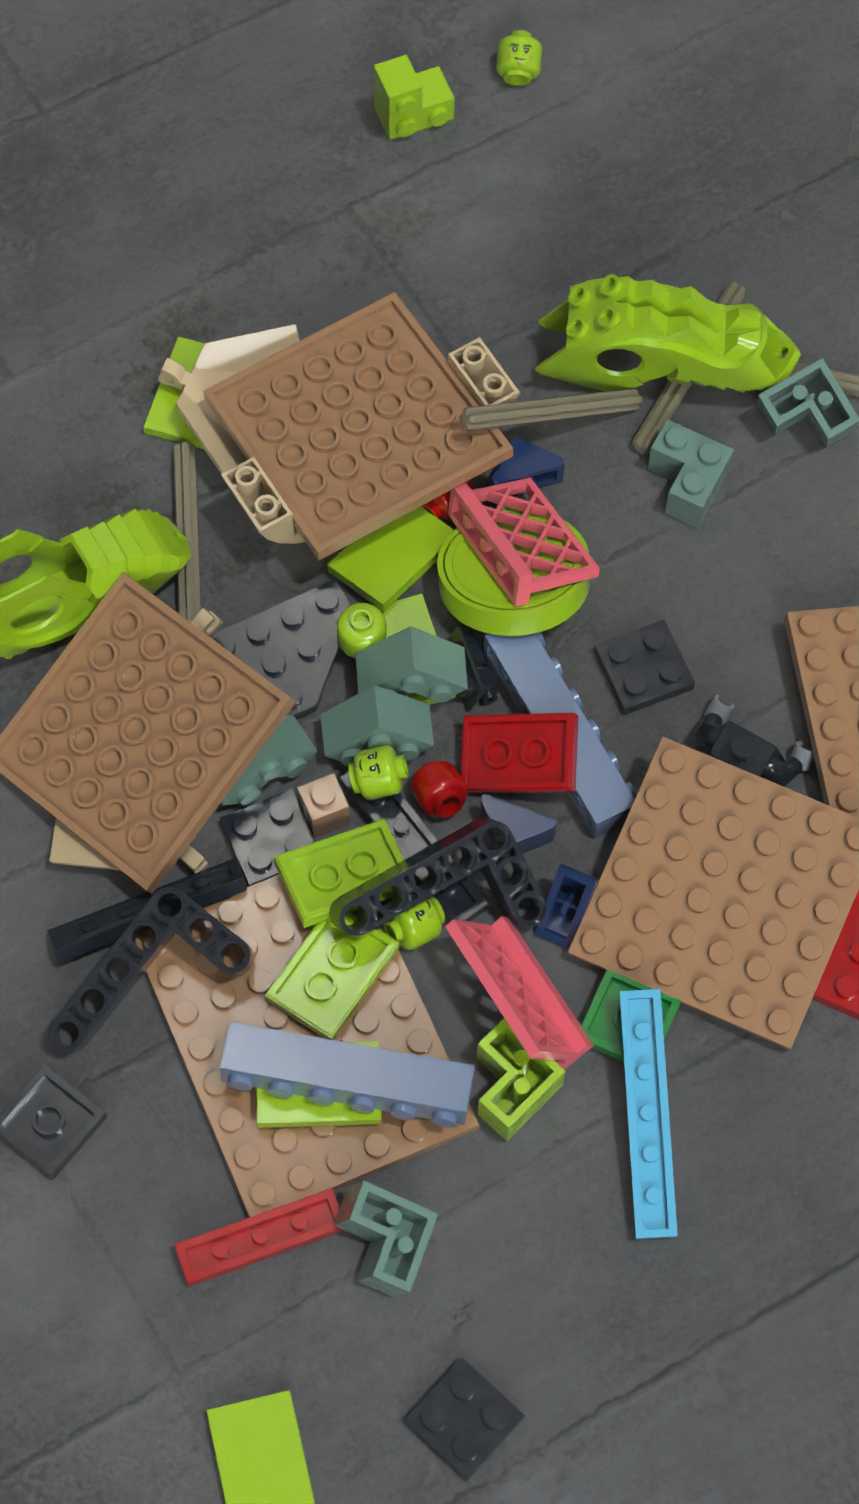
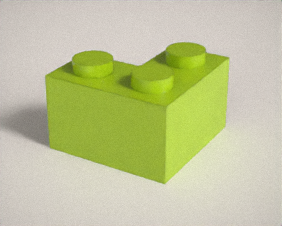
[374,54,455,140]
[476,1018,566,1141]

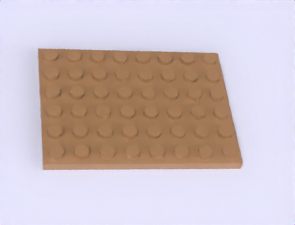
[136,875,479,1217]

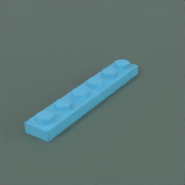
[620,989,678,1240]

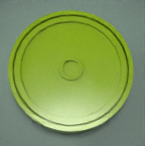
[437,508,590,636]

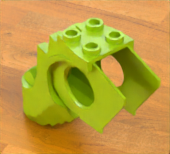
[535,274,801,393]
[0,508,191,659]

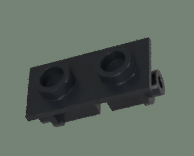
[447,626,499,712]

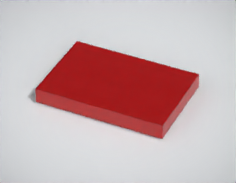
[460,712,579,794]

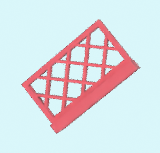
[448,477,600,607]
[445,916,594,1070]

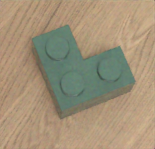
[757,358,859,448]
[647,419,734,529]
[356,626,468,703]
[320,685,434,766]
[221,715,317,806]
[334,1180,438,1297]

